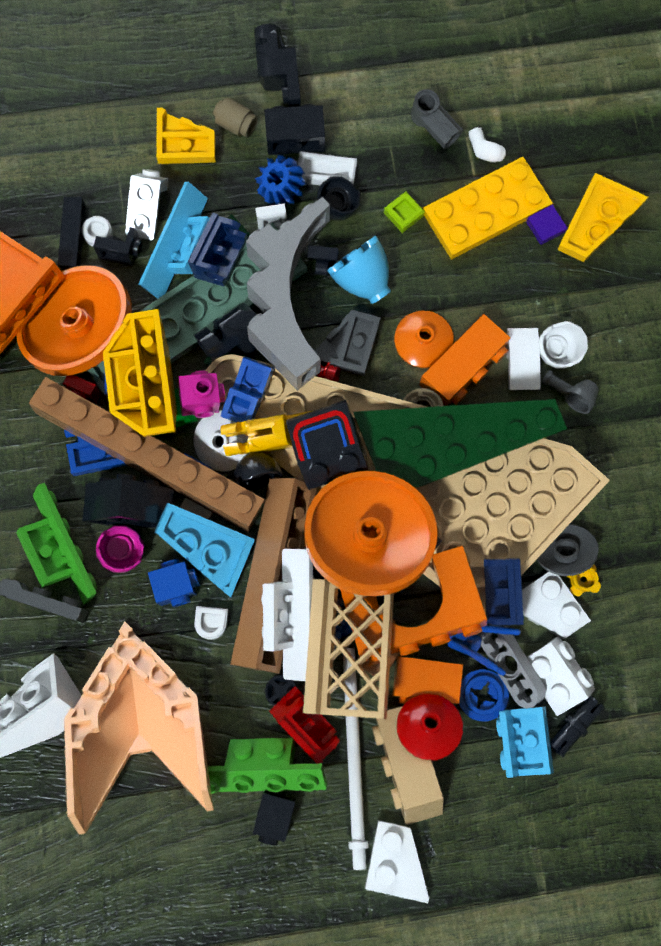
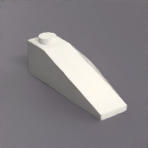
[0,653,81,758]

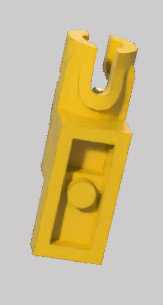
[220,410,314,456]

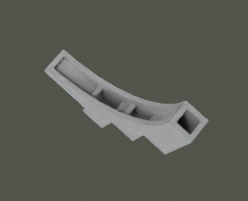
[246,197,330,391]

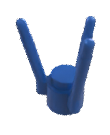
[447,625,521,676]

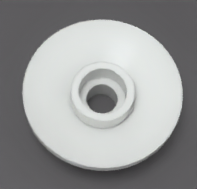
[194,410,250,471]

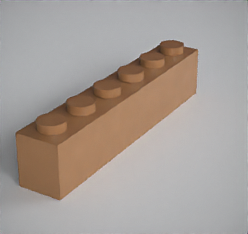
[231,478,317,674]

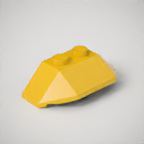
[103,309,177,437]

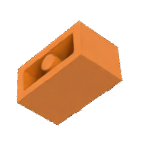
[392,656,463,704]

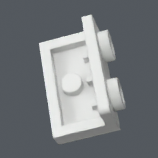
[527,636,595,716]

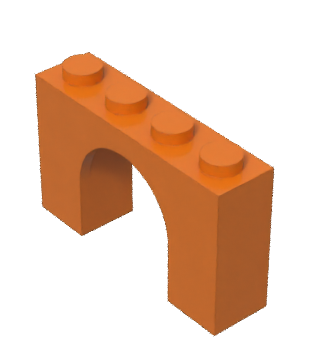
[340,546,487,665]

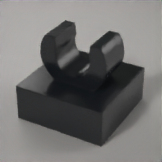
[307,245,339,276]

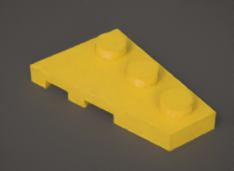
[557,173,648,262]

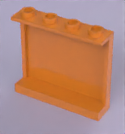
[0,231,65,354]

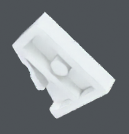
[522,572,591,639]
[365,820,429,903]

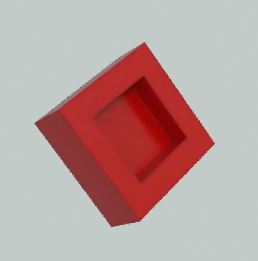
[63,375,102,404]

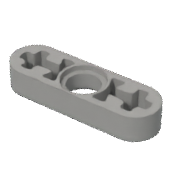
[478,624,545,708]

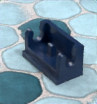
[188,213,248,287]
[484,558,524,625]

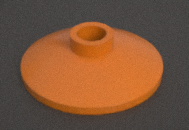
[394,311,454,368]

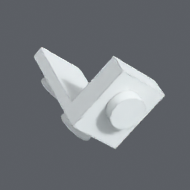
[125,169,168,240]

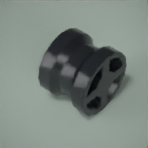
[265,675,297,706]

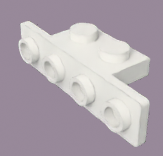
[262,549,313,681]

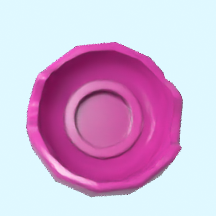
[96,525,144,573]

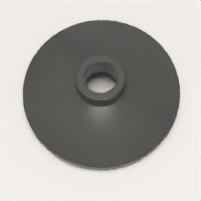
[537,524,599,576]

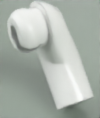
[468,127,506,162]

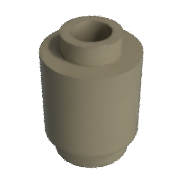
[213,97,258,138]

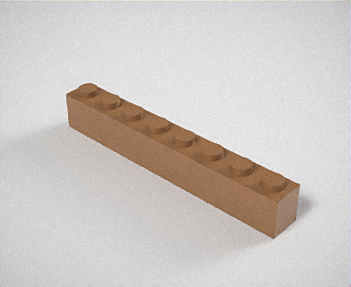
[29,377,264,533]

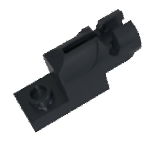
[254,24,301,107]
[193,303,263,361]

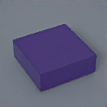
[526,204,567,245]

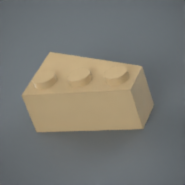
[372,706,443,825]

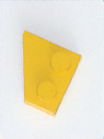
[156,108,216,164]

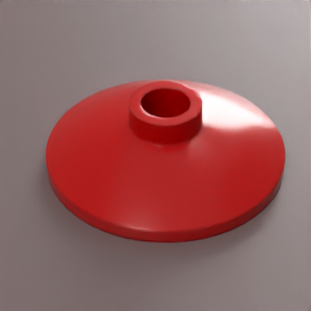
[396,694,463,761]

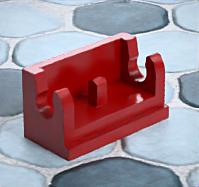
[269,686,340,764]

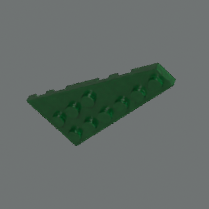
[353,399,567,489]

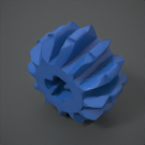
[255,155,307,205]

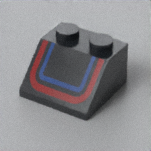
[286,400,369,490]

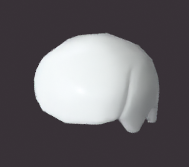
[538,321,588,369]

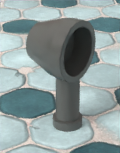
[542,370,599,414]

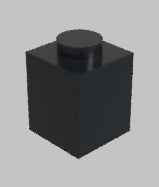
[252,791,296,846]

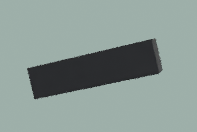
[57,197,86,271]

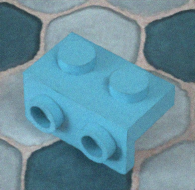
[496,707,554,778]

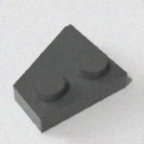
[313,310,381,376]

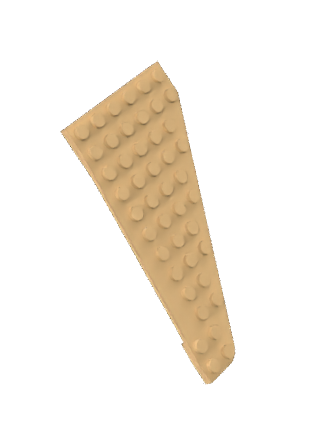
[205,354,610,614]

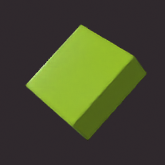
[384,191,425,233]

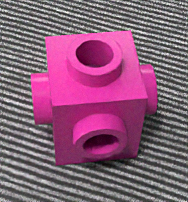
[178,370,225,418]

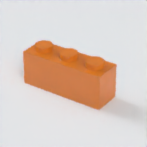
[419,314,511,406]

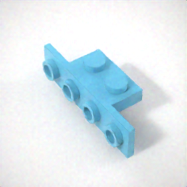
[138,182,210,299]

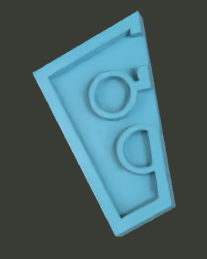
[155,503,255,597]

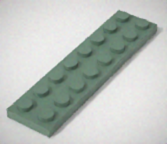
[87,222,307,399]

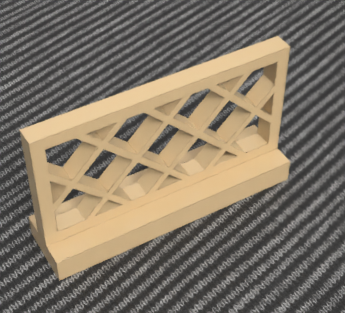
[303,579,394,719]

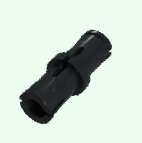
[550,696,605,758]

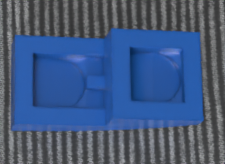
[220,357,274,423]

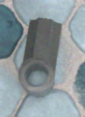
[411,89,463,149]

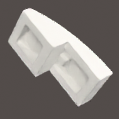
[507,328,541,390]

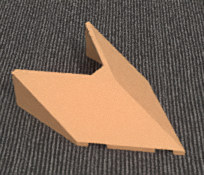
[64,622,214,835]

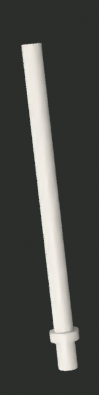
[343,648,369,870]

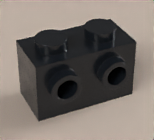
[264,104,325,155]

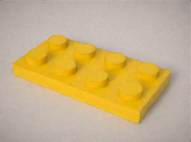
[423,157,553,260]

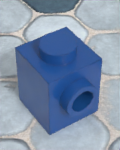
[148,559,200,607]

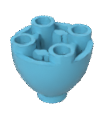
[327,235,391,304]

